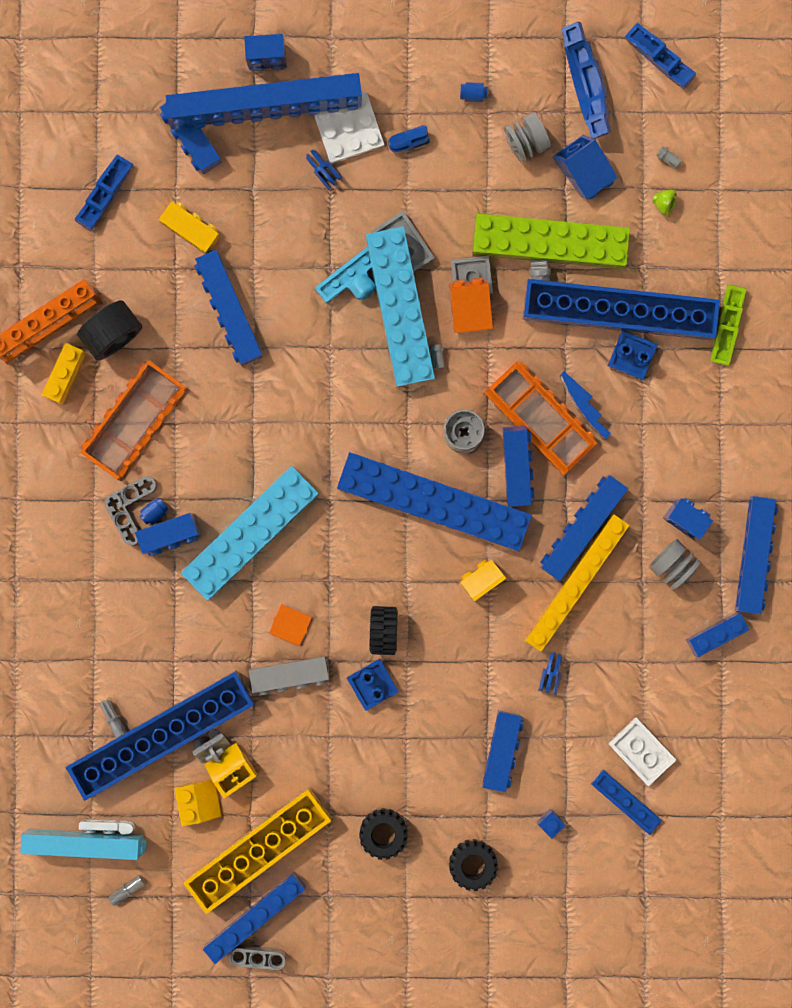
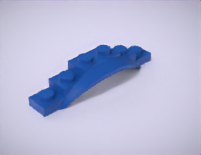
[561,22,611,139]

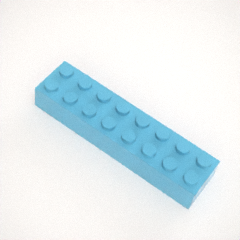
[365,226,435,386]
[181,466,319,601]

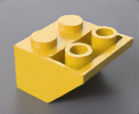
[204,743,258,798]

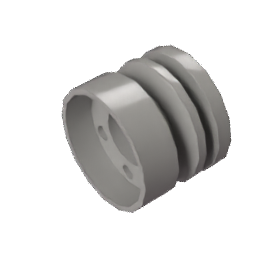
[504,112,551,163]
[444,410,484,454]
[649,539,701,590]

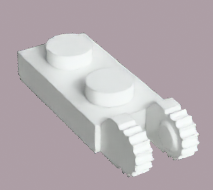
[79,819,135,835]

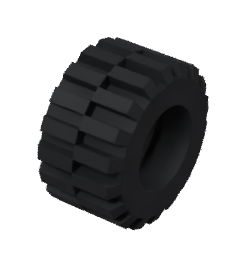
[369,606,398,655]
[359,808,408,860]
[449,839,498,891]

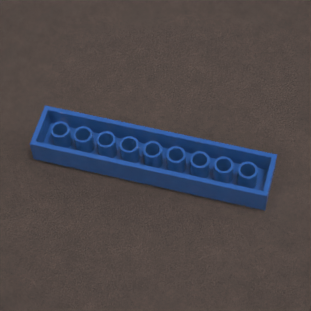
[165,73,362,131]
[522,279,720,340]
[337,452,532,551]
[66,670,256,801]

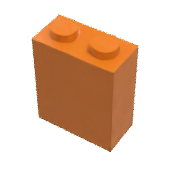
[449,278,493,333]

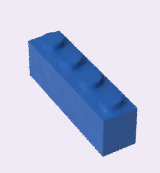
[159,103,222,174]
[502,426,534,507]
[482,710,524,792]

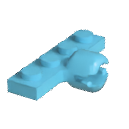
[315,247,375,304]

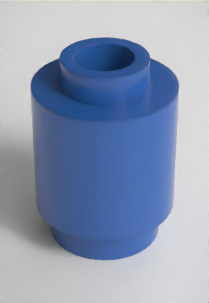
[460,82,488,102]
[140,498,169,525]

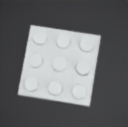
[314,91,384,164]

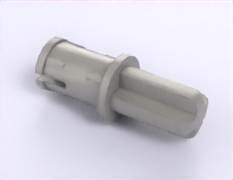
[100,700,127,738]
[108,875,146,906]

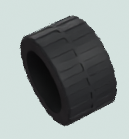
[77,300,142,361]

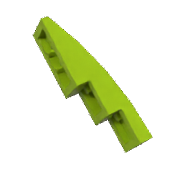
[710,284,747,365]

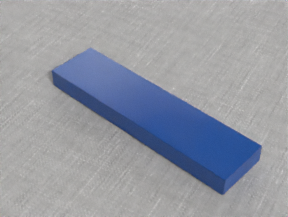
[591,770,662,835]

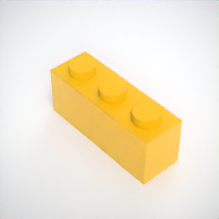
[158,201,220,254]
[42,343,86,405]

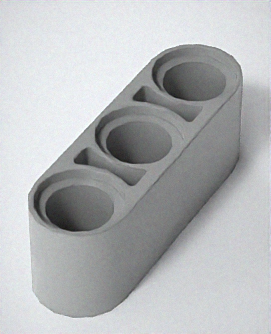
[229,945,287,970]

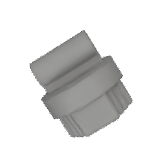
[529,259,551,281]

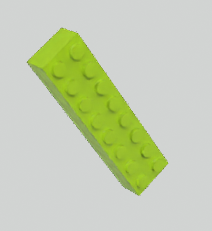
[472,213,630,269]

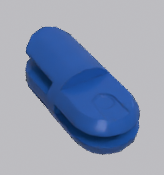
[388,125,430,153]
[306,150,342,190]
[538,652,562,695]

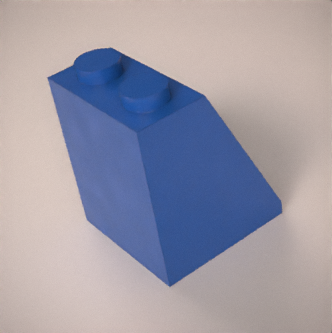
[552,135,618,200]

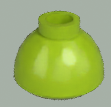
[652,189,677,216]

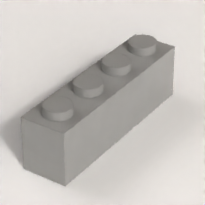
[249,656,329,696]

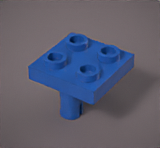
[607,330,658,381]
[346,658,399,711]

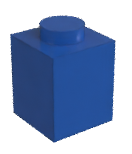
[537,809,566,839]

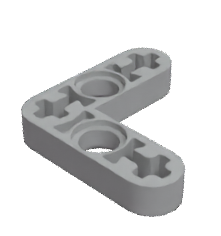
[105,476,157,545]

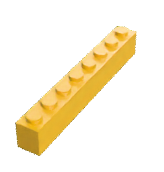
[524,514,630,652]

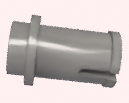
[656,147,682,169]
[429,344,445,369]

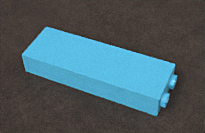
[20,829,147,860]

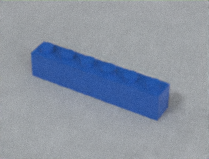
[194,250,263,366]
[540,475,628,581]
[735,496,778,614]
[203,872,306,964]

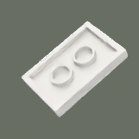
[608,717,676,786]

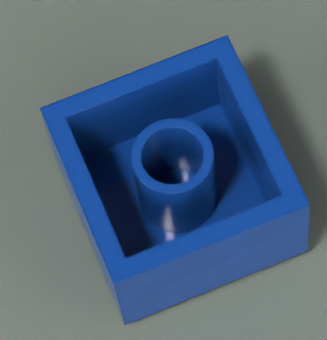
[244,34,287,72]
[663,498,713,540]

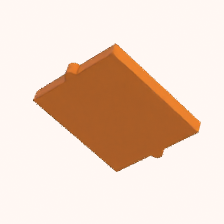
[269,604,312,646]

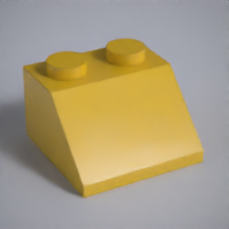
[460,559,506,601]
[174,779,222,827]

